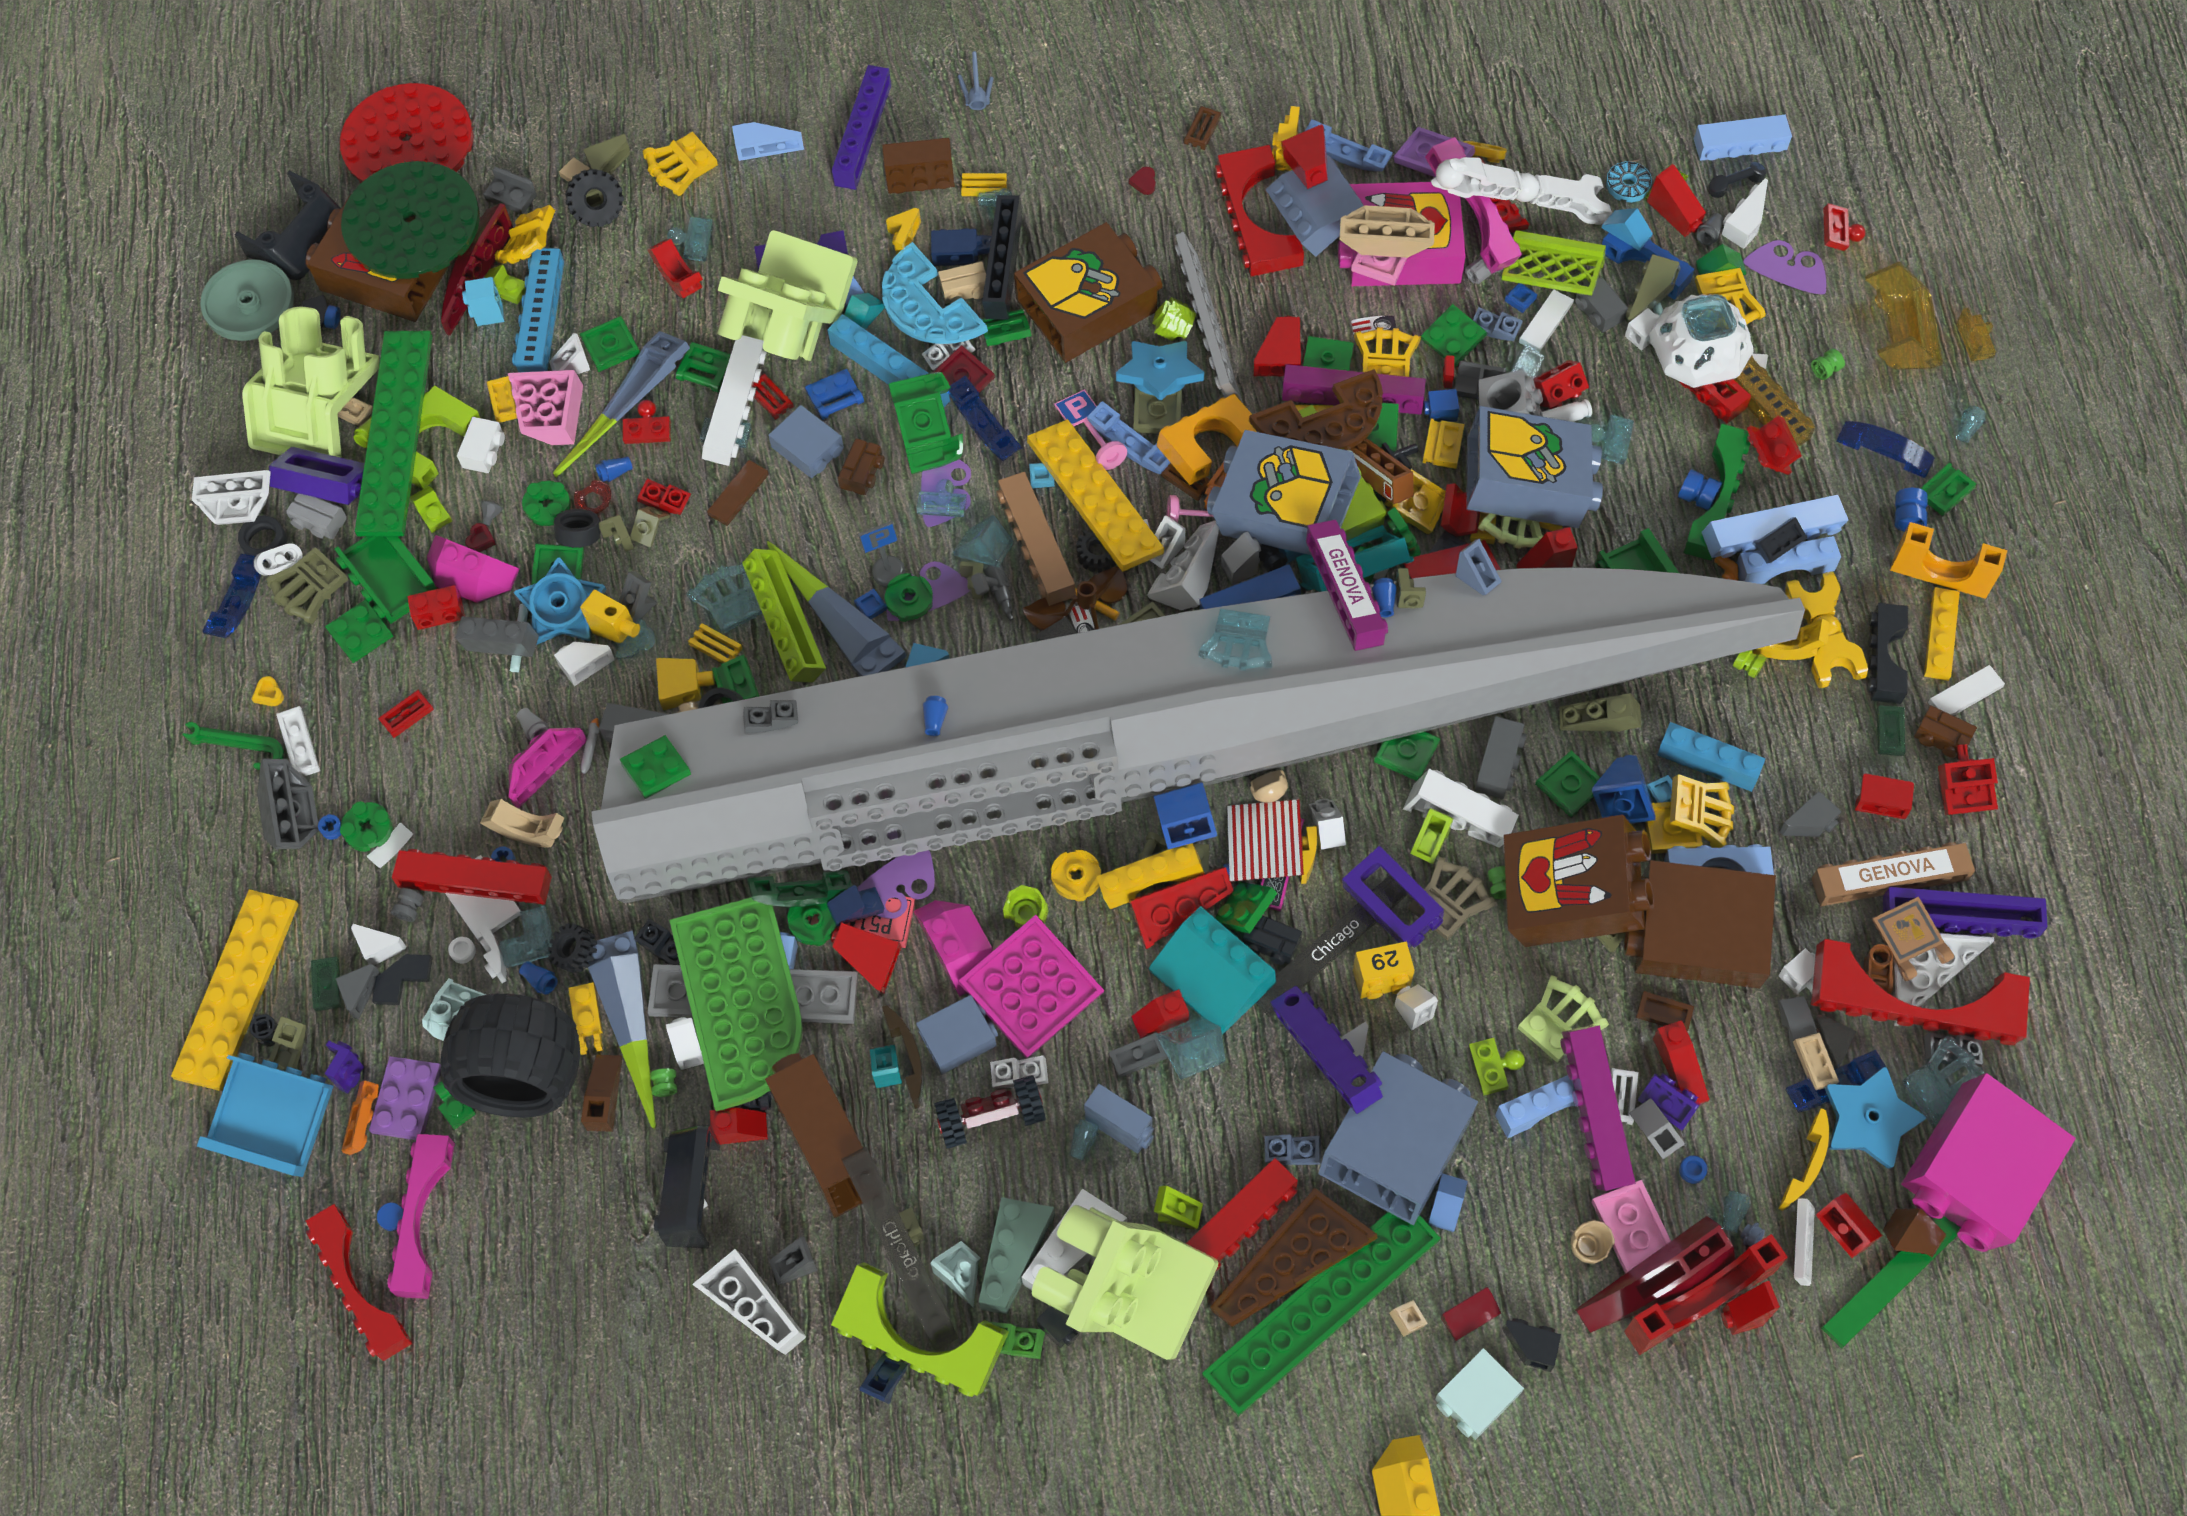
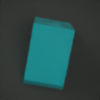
[844,293,885,330]
[870,1045,902,1088]

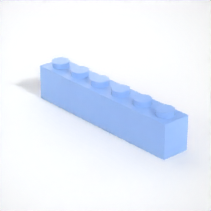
[1702,495,1848,558]

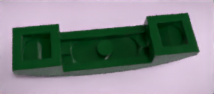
[747,871,852,907]

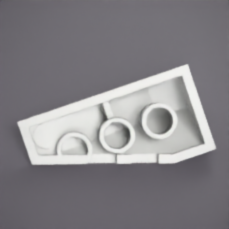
[1147,521,1219,610]

